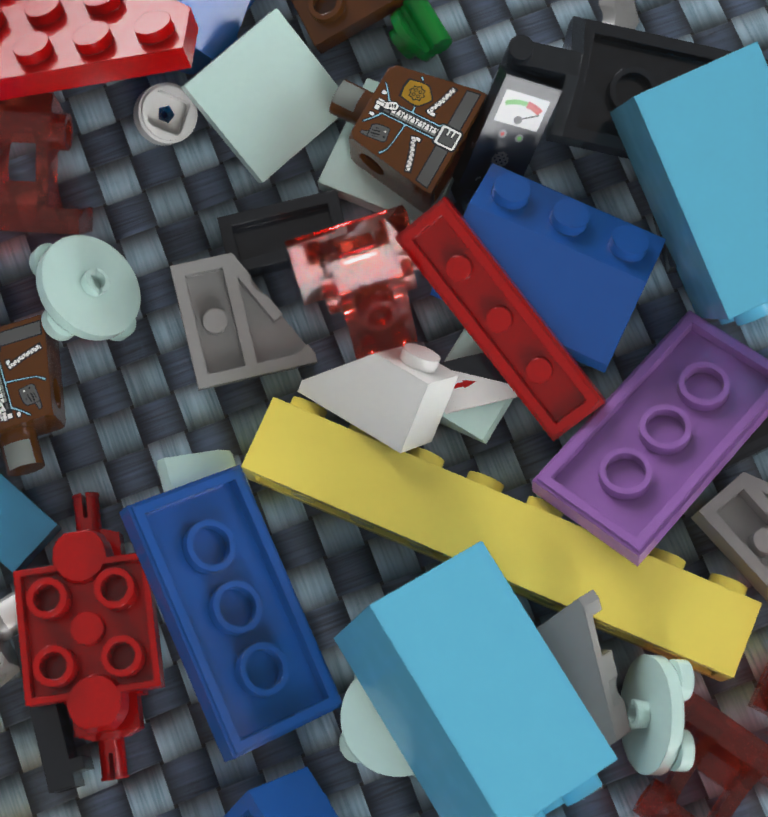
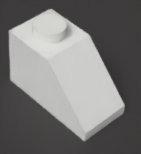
[297,343,459,453]

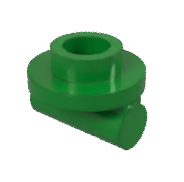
[389,0,453,62]

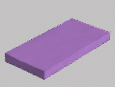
[532,310,768,567]

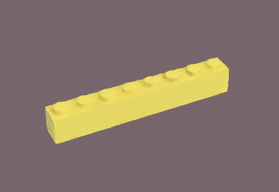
[241,396,762,682]

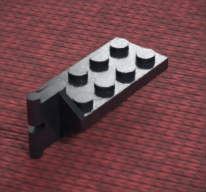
[491,16,768,159]

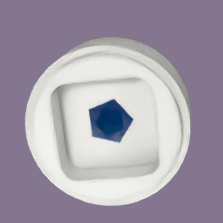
[133,82,198,146]

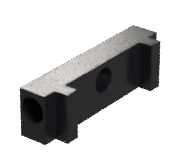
[12,635,94,794]

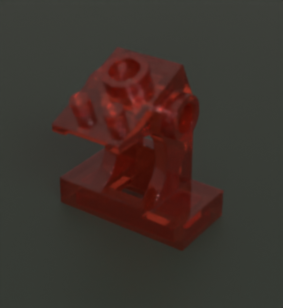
[0,93,93,234]
[284,205,419,360]
[633,692,768,817]

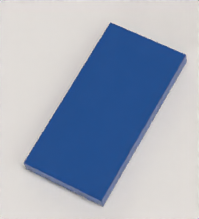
[119,465,342,762]

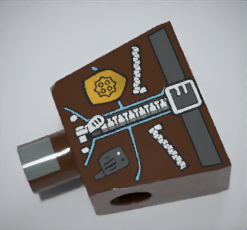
[329,65,487,213]
[0,314,66,476]

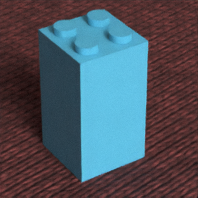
[610,41,768,326]
[334,541,618,817]

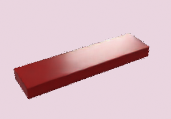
[394,197,606,442]

